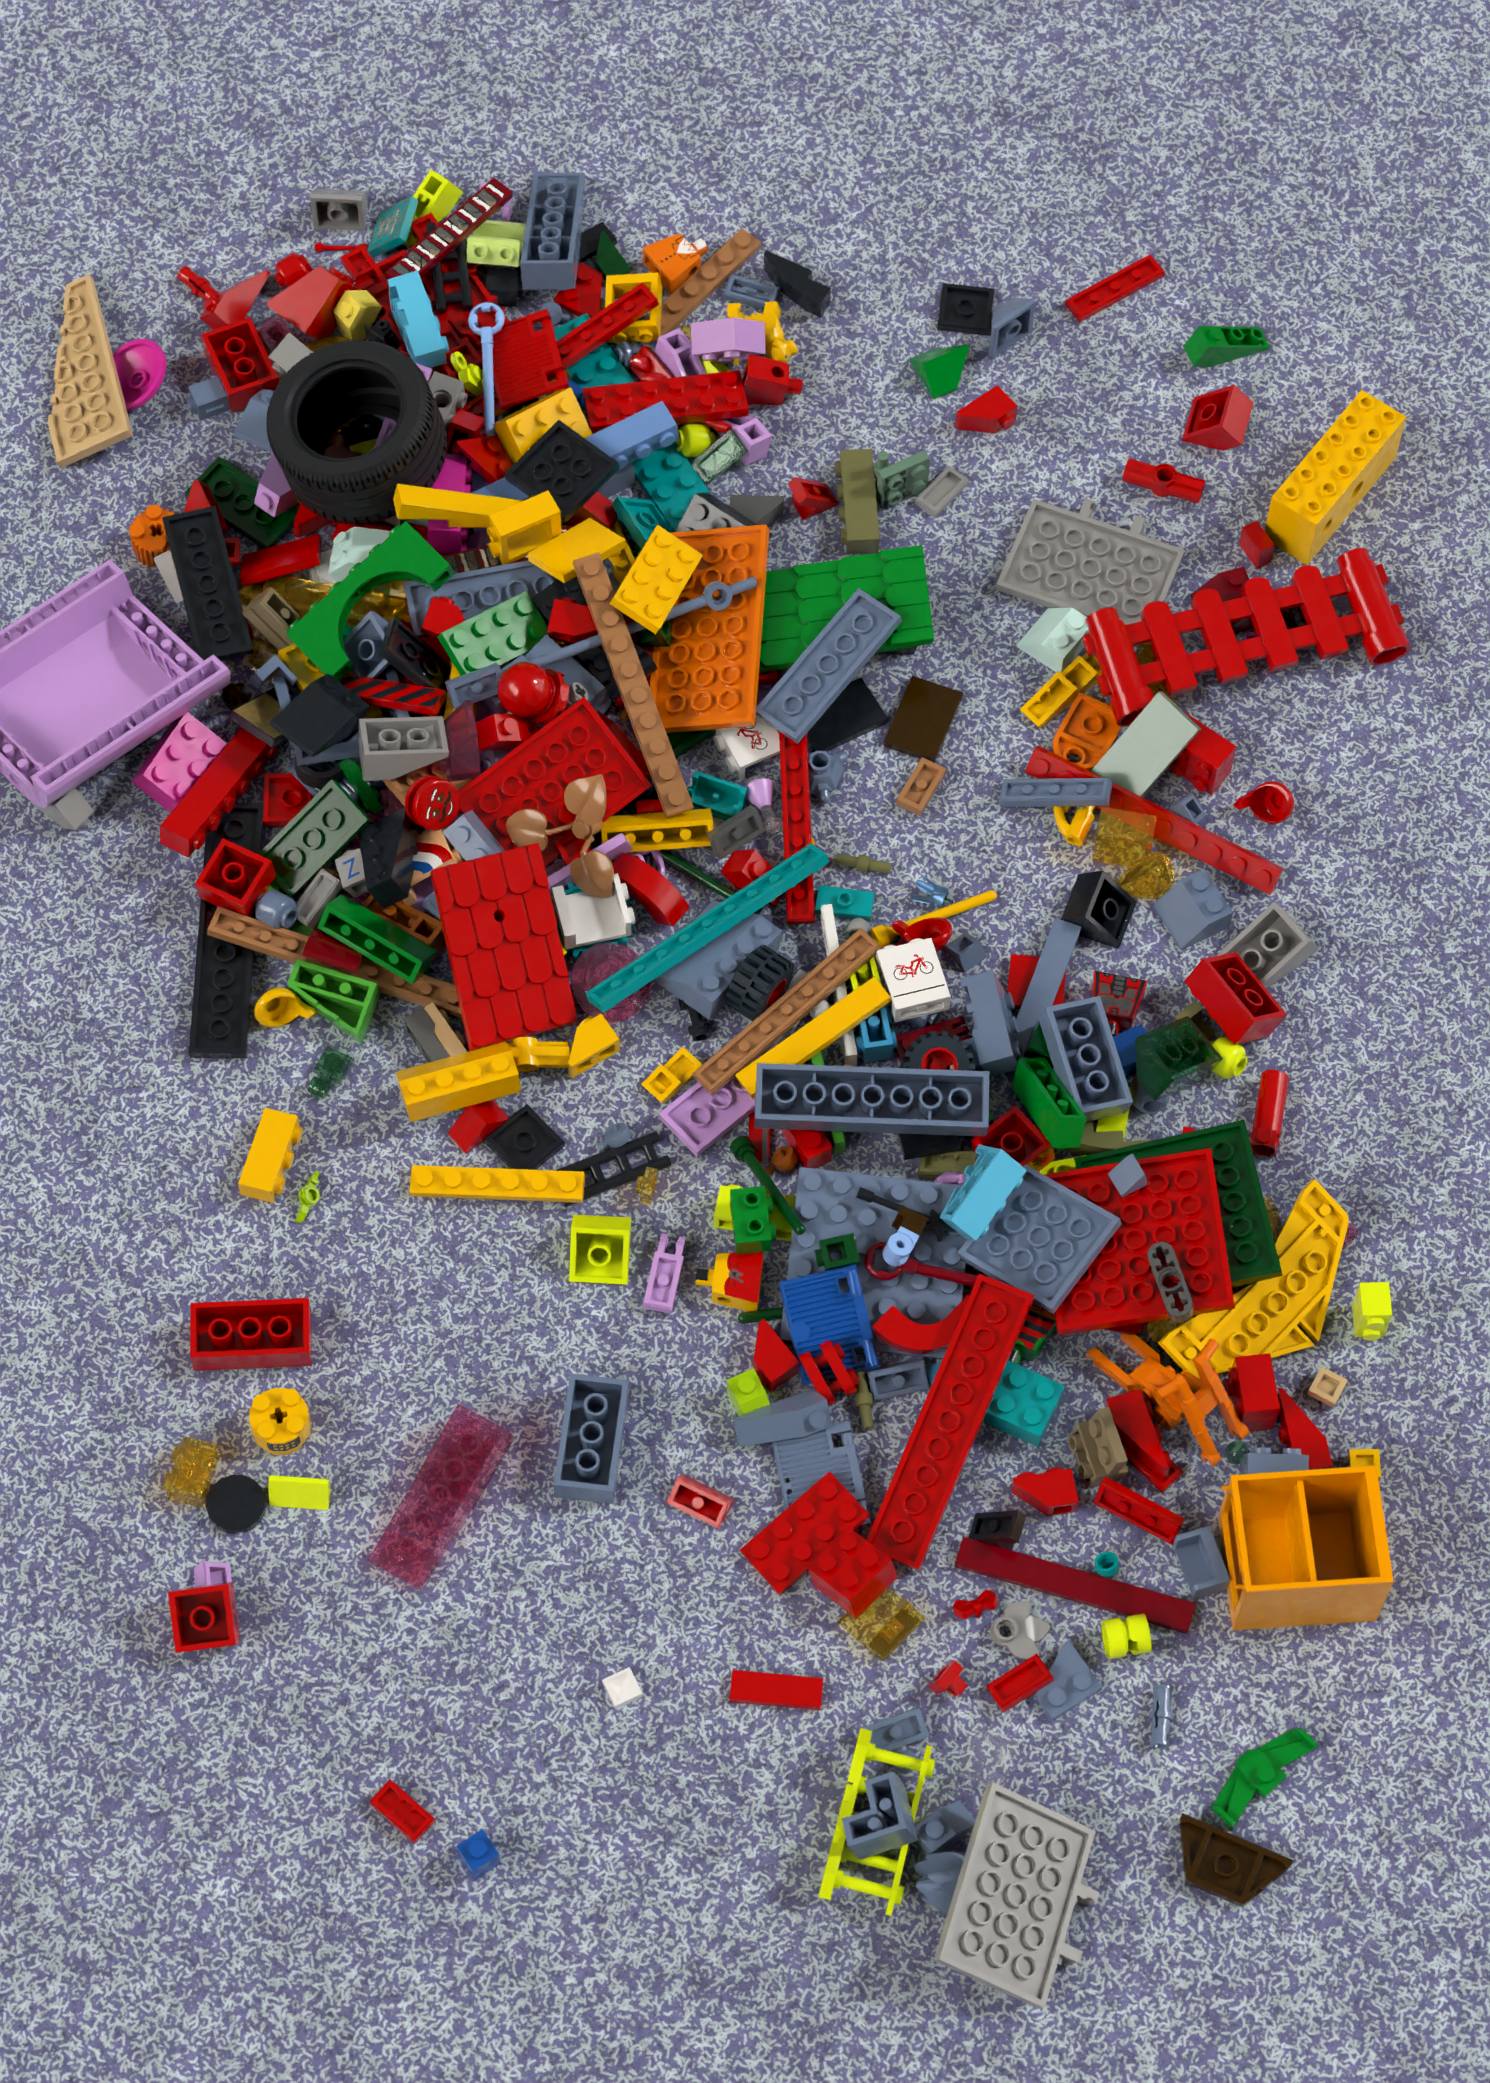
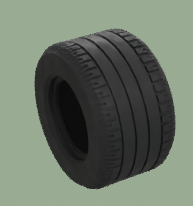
[266,340,447,524]

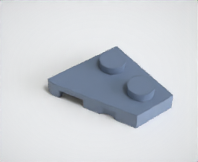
[1035,1640,1103,1722]

